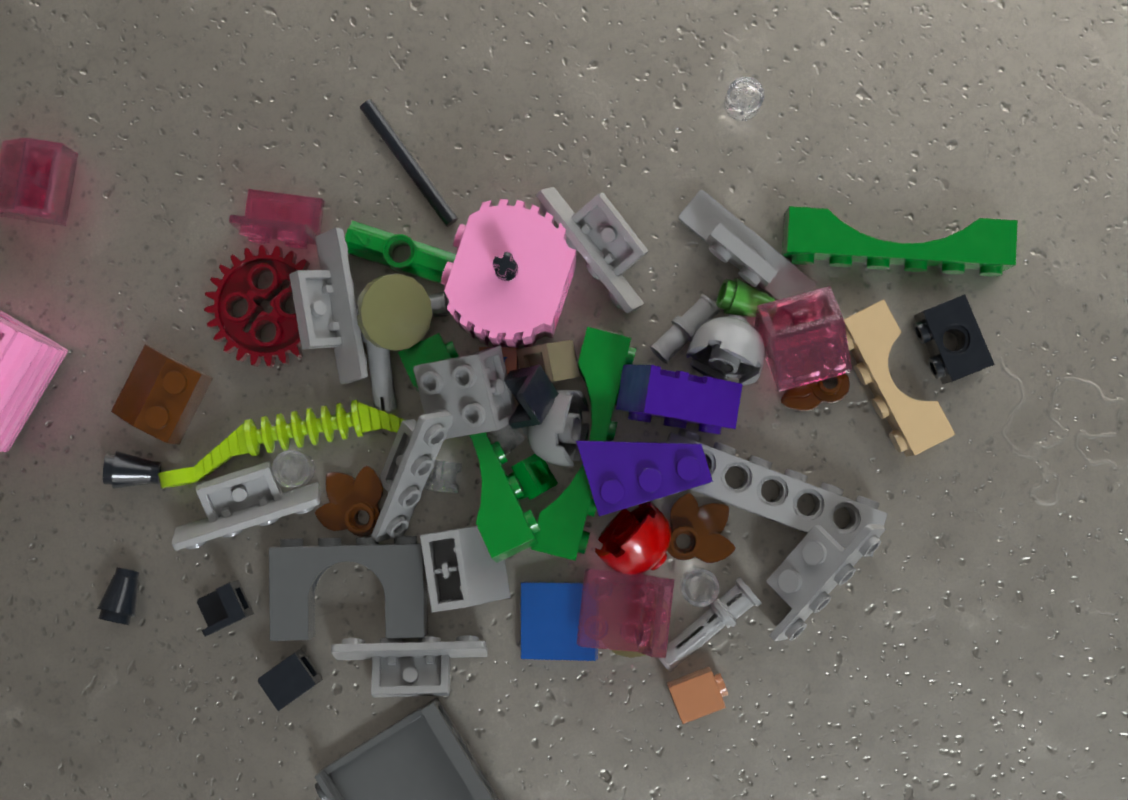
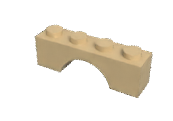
[836,299,956,457]

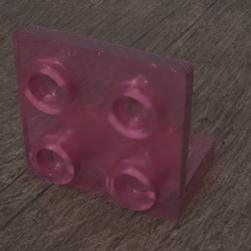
[229,189,325,249]
[577,568,675,658]

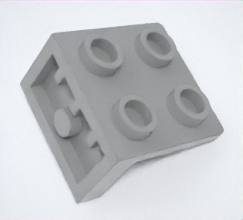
[413,345,516,439]

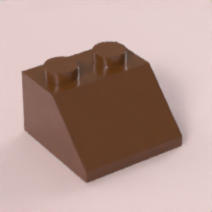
[111,345,213,445]

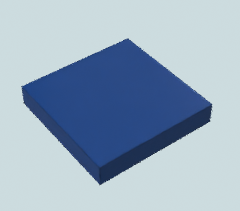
[521,582,598,661]

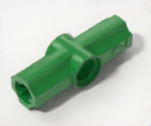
[344,220,456,285]

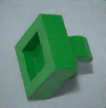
[508,454,558,500]

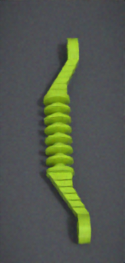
[158,399,405,488]

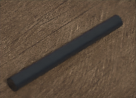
[360,99,458,227]

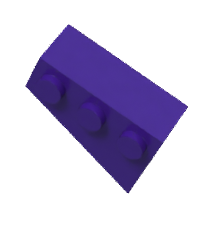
[616,365,743,435]
[576,441,713,516]

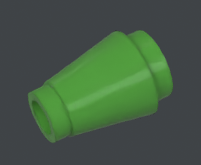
[716,278,775,319]

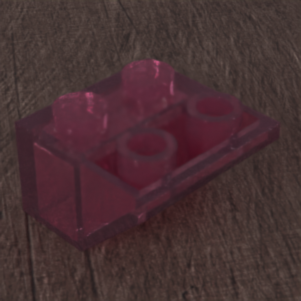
[0,138,78,226]
[754,286,852,392]

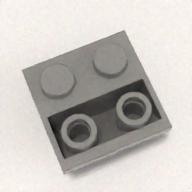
[420,526,511,613]

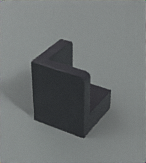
[504,365,559,429]
[197,580,254,637]
[258,648,323,711]

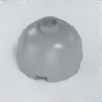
[686,315,765,385]
[522,390,589,467]

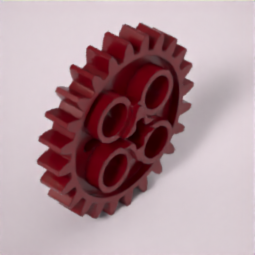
[204,245,310,368]

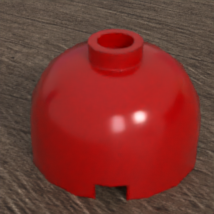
[595,501,671,575]

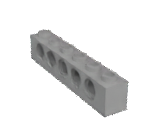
[666,429,888,557]

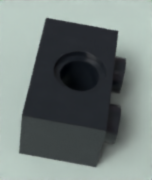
[913,294,995,384]

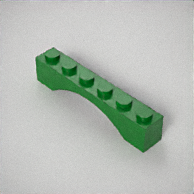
[782,206,1018,276]
[531,327,636,561]
[398,333,540,563]

